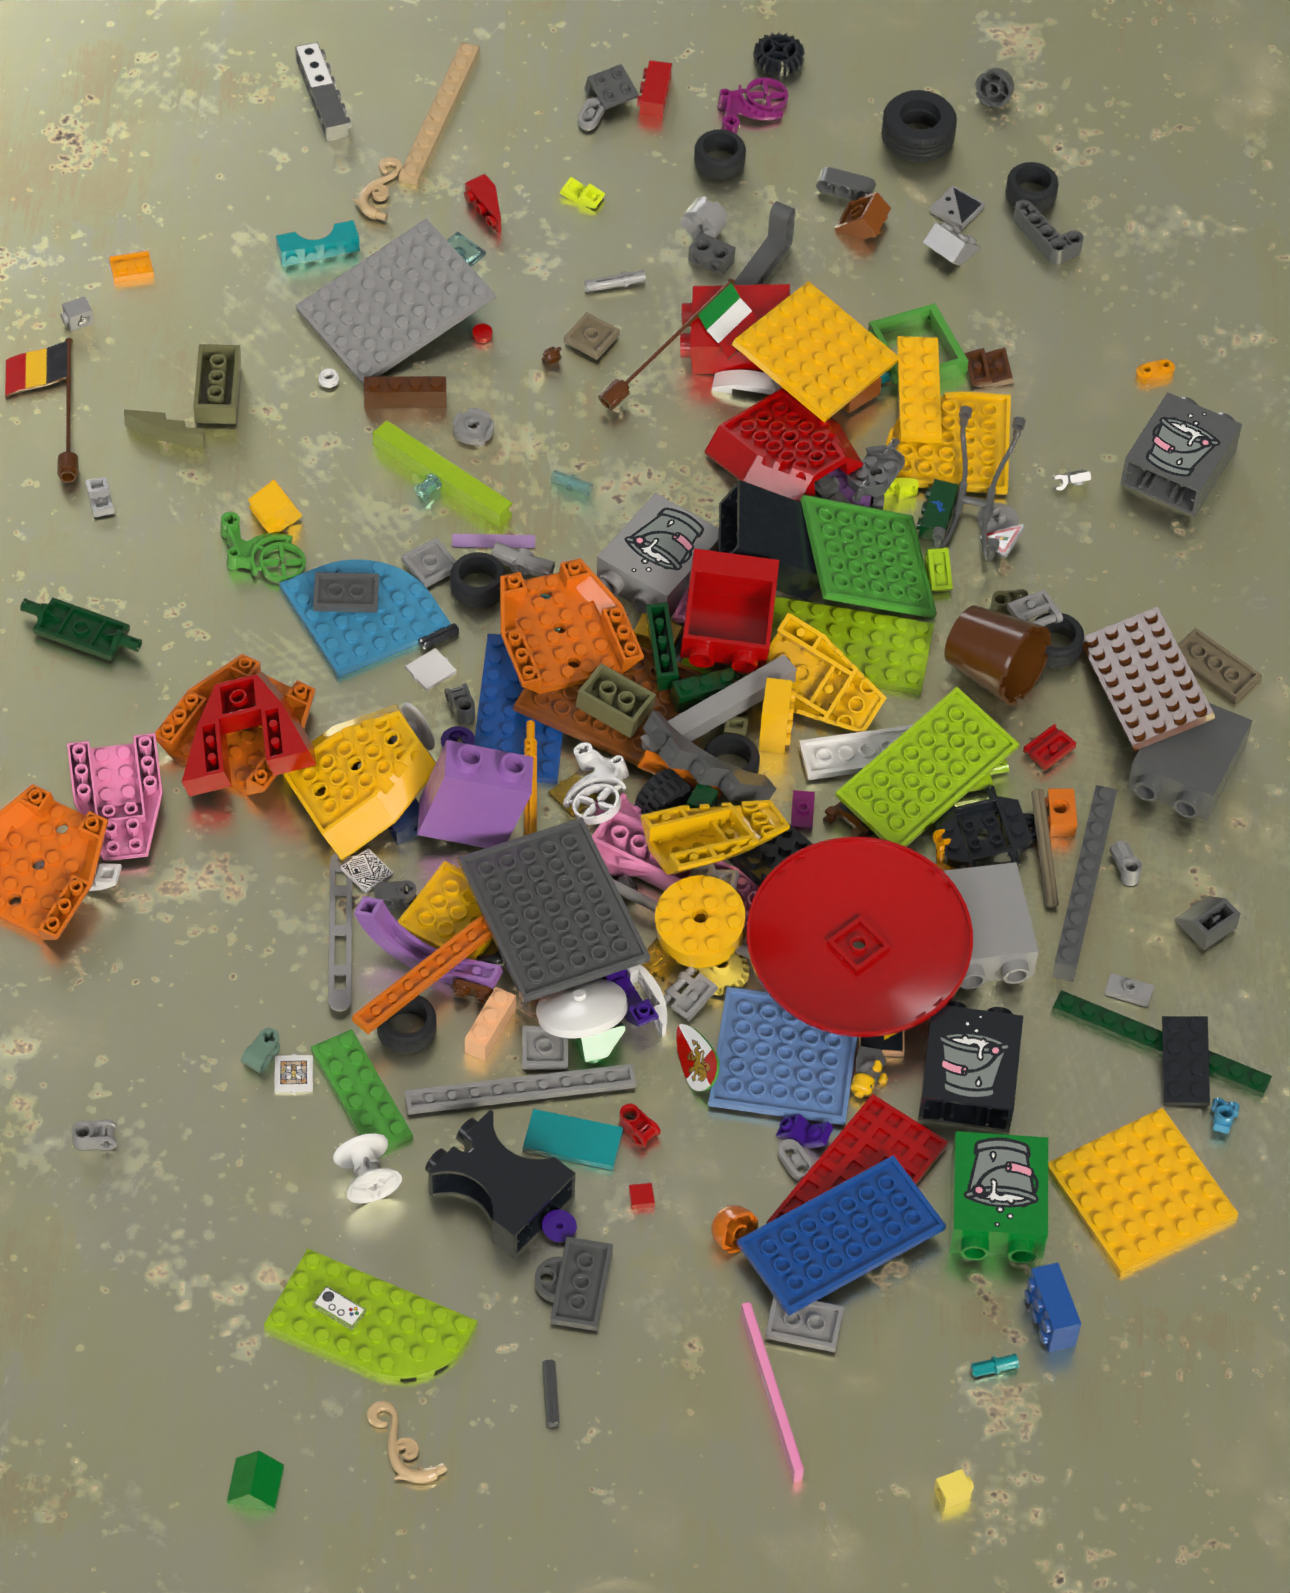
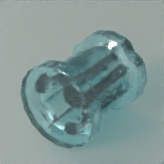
[414,473,442,500]

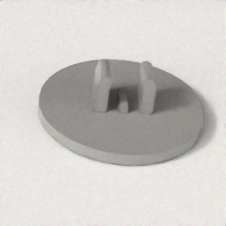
[977,503,1019,533]

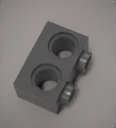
[688,232,736,276]

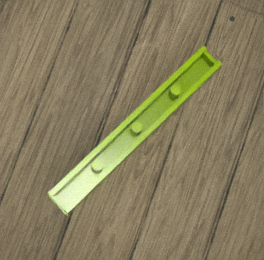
[372,420,512,528]

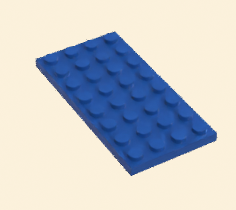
[474,633,563,784]
[737,1155,946,1316]

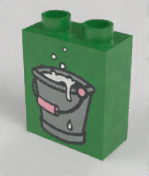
[949,1131,1048,1264]

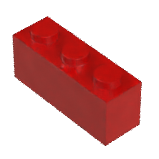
[637,60,672,118]

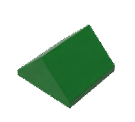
[227,1450,284,1511]

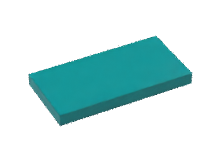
[522,1109,623,1170]

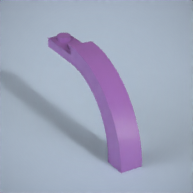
[354,896,503,988]

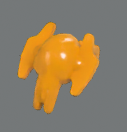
[933,829,954,871]

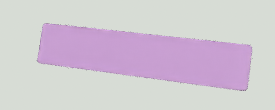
[452,534,535,548]

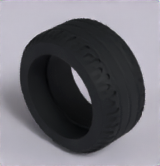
[694,129,746,180]
[1006,162,1059,212]
[450,552,506,608]
[1034,612,1084,668]
[704,733,760,774]
[377,995,437,1054]

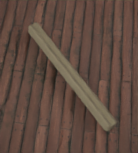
[1031,788,1059,908]

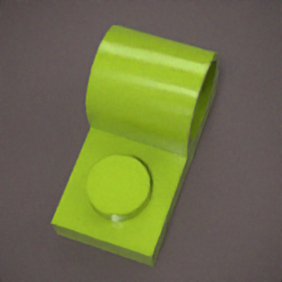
[925,548,953,592]

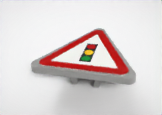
[980,524,1025,558]

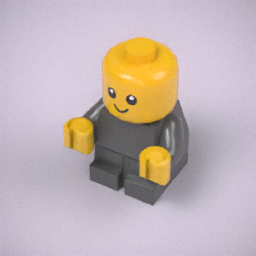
[850,1046,888,1098]

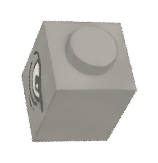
[60,296,94,331]

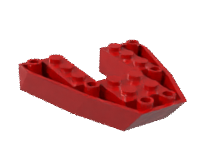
[182,672,316,797]

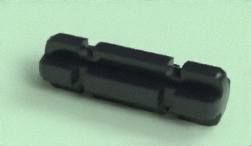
[419,623,459,650]

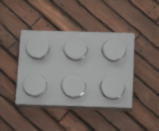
[765,1296,844,1352]

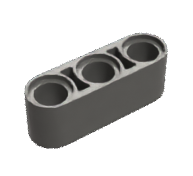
[816,167,876,201]

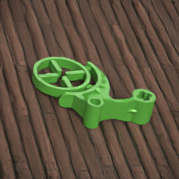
[220,512,306,583]

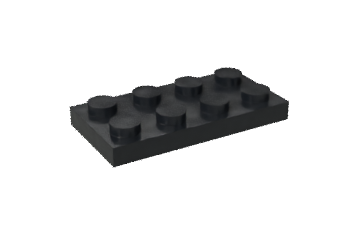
[1162,1016,1210,1106]

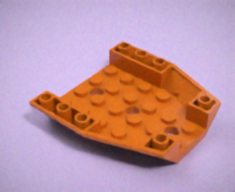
[500,558,644,694]
[155,654,315,795]
[0,784,108,940]

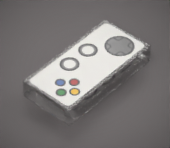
[313,1286,366,1331]

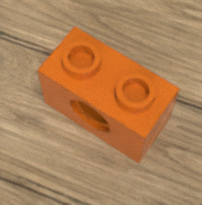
[1045,788,1078,837]

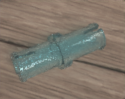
[550,470,593,496]

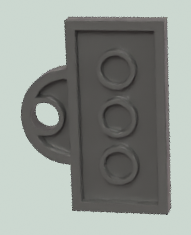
[535,1237,613,1331]

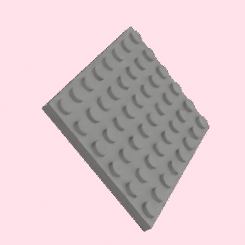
[295,218,496,386]

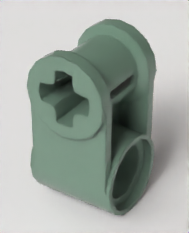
[241,1028,280,1074]

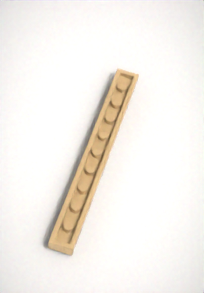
[398,42,479,186]

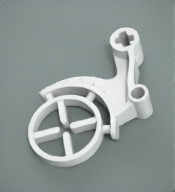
[563,742,629,825]

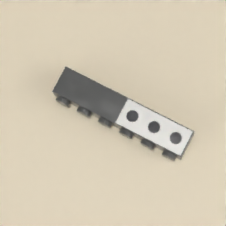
[295,42,352,142]

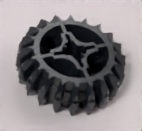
[753,32,805,78]

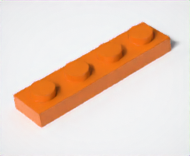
[637,750,723,799]

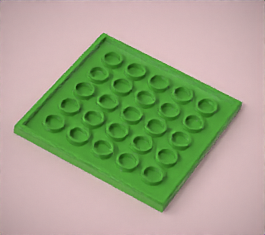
[800,495,937,618]

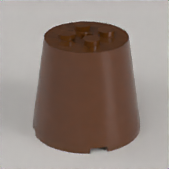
[944,605,1051,705]

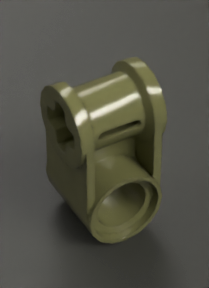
[989,589,1028,616]

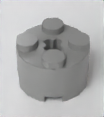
[680,196,728,241]

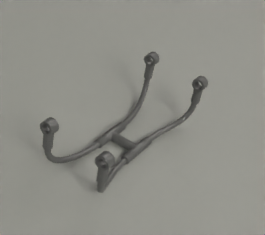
[932,406,1026,562]

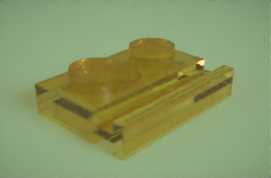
[641,938,679,982]

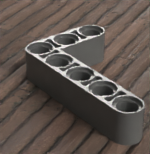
[734,201,796,285]

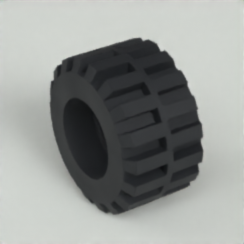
[634,769,693,814]

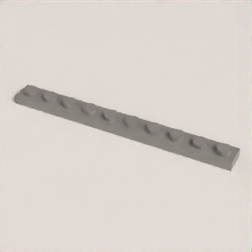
[405,1064,636,1115]

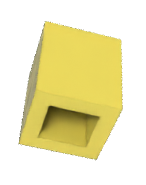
[934,1469,974,1510]

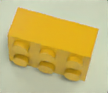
[758,678,796,754]

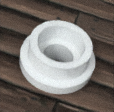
[318,368,339,388]

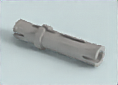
[584,270,646,293]

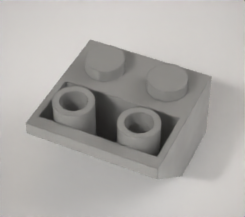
[923,222,981,265]

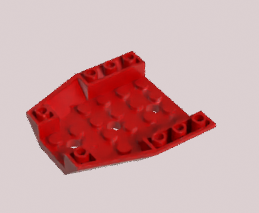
[704,388,863,502]

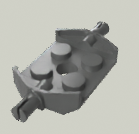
[847,438,905,503]

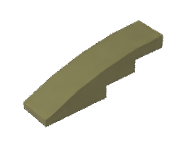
[124,409,206,448]

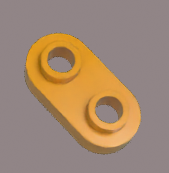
[1135,359,1175,384]

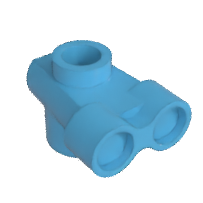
[1211,1098,1240,1134]

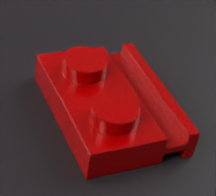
[1023,724,1077,771]

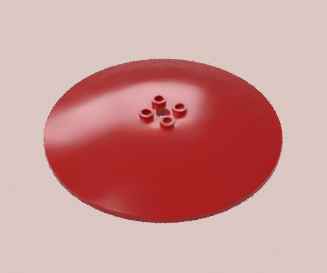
[747,837,973,1037]

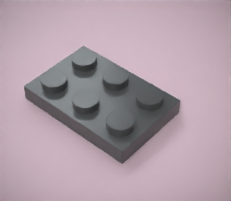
[313,572,379,613]

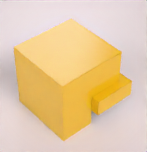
[248,479,303,533]

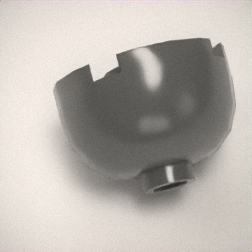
[975,67,1015,107]

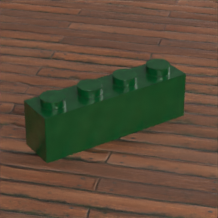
[646,602,679,691]

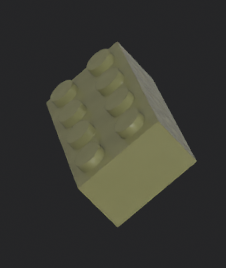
[193,344,241,424]

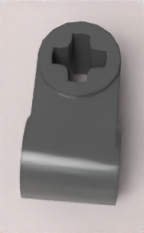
[444,683,475,725]
[374,880,417,910]

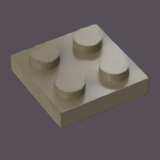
[564,312,620,360]

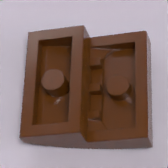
[965,347,1014,387]

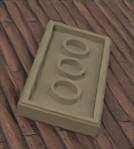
[1178,628,1262,704]

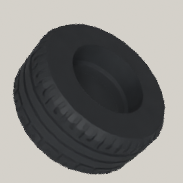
[881,90,957,163]

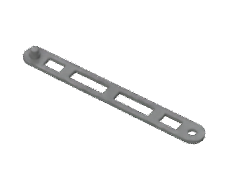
[328,853,352,1011]

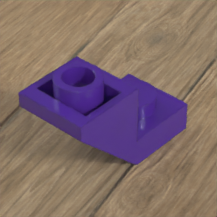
[776,1114,833,1149]

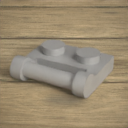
[1007,589,1063,626]

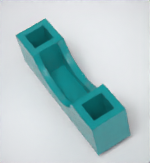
[276,220,360,266]

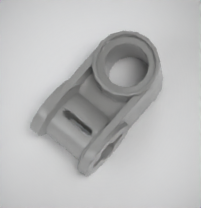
[72,1119,117,1150]

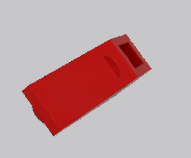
[464,173,501,233]

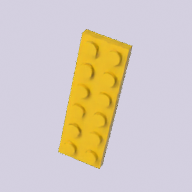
[897,336,942,443]

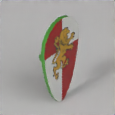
[676,1024,719,1092]

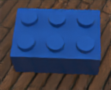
[1024,1262,1081,1352]

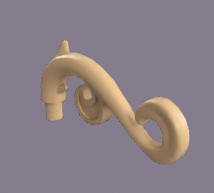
[353,157,403,221]
[367,1401,447,1484]

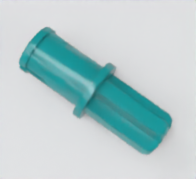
[971,1353,1019,1377]

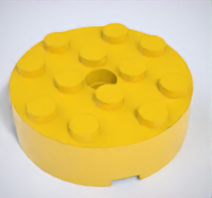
[655,875,746,968]

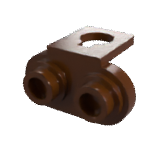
[451,979,493,1004]

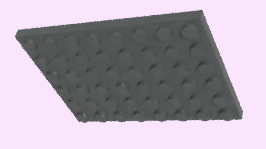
[458,817,650,1003]

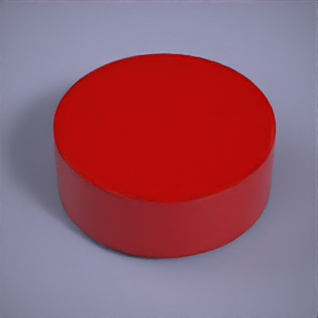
[472,323,493,343]

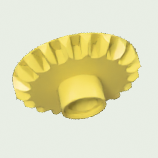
[692,952,750,996]

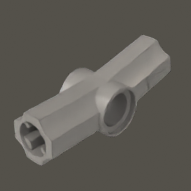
[491,542,555,577]

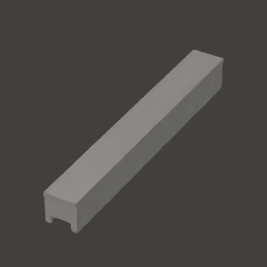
[641,654,797,754]

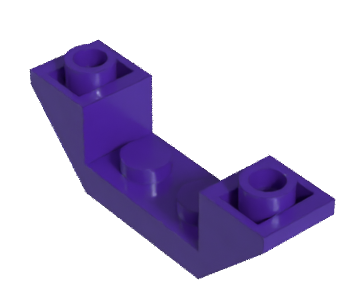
[603,969,659,1027]

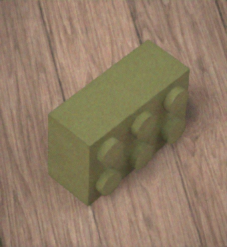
[575,663,656,738]

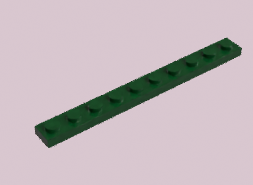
[1052,990,1272,1098]

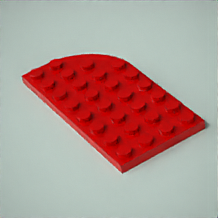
[766,1094,949,1224]

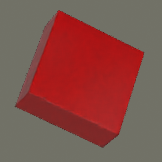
[628,1183,655,1210]

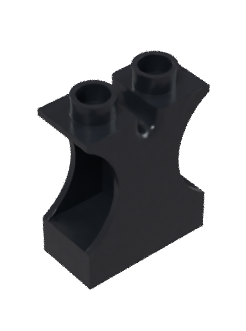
[425,1110,576,1258]

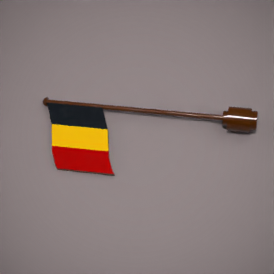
[5,337,79,483]

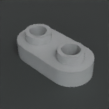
[578,97,605,130]
[778,1139,813,1181]

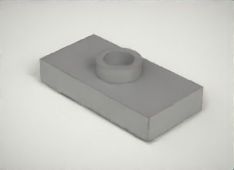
[1104,973,1154,1008]

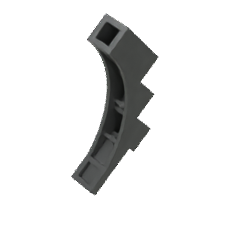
[643,711,777,802]

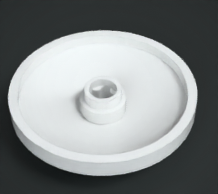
[536,979,628,1038]

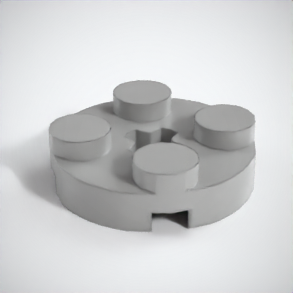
[453,408,494,447]

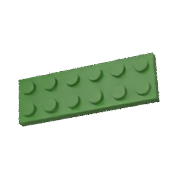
[311,1029,413,1151]

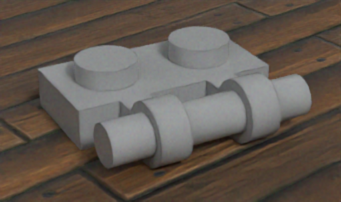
[663,967,718,1022]

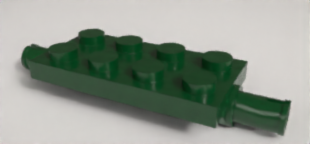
[20,597,142,661]

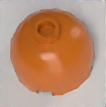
[711,1205,758,1253]

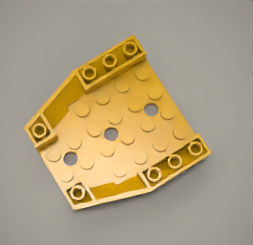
[283,704,436,861]

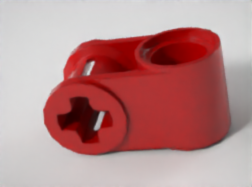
[618,1103,661,1148]

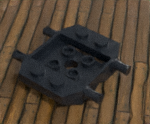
[933,786,1032,869]

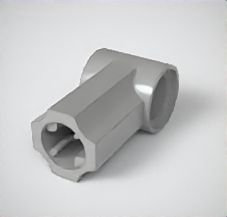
[1110,840,1142,886]

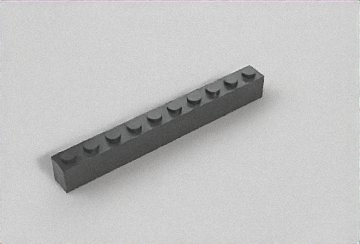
[1052,785,1117,982]

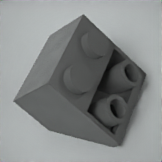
[1174,896,1241,950]

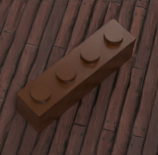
[364,376,447,408]

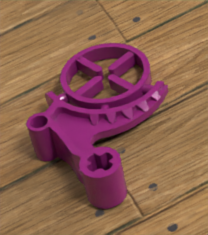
[717,77,788,134]

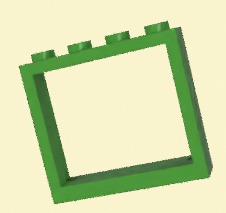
[868,303,968,389]

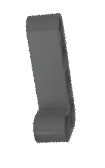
[1013,200,1084,264]

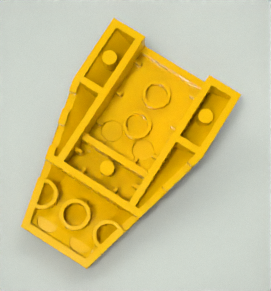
[749,612,887,732]
[641,800,790,875]

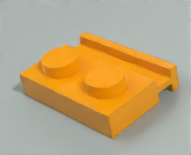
[109,250,154,283]

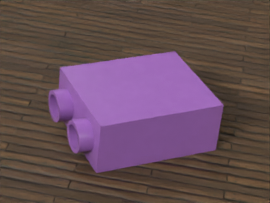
[417,740,533,848]

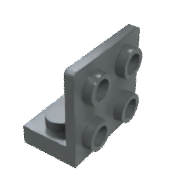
[584,64,639,109]

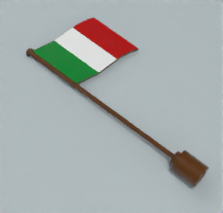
[598,278,758,411]

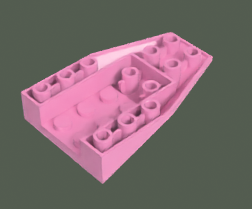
[67,733,163,862]

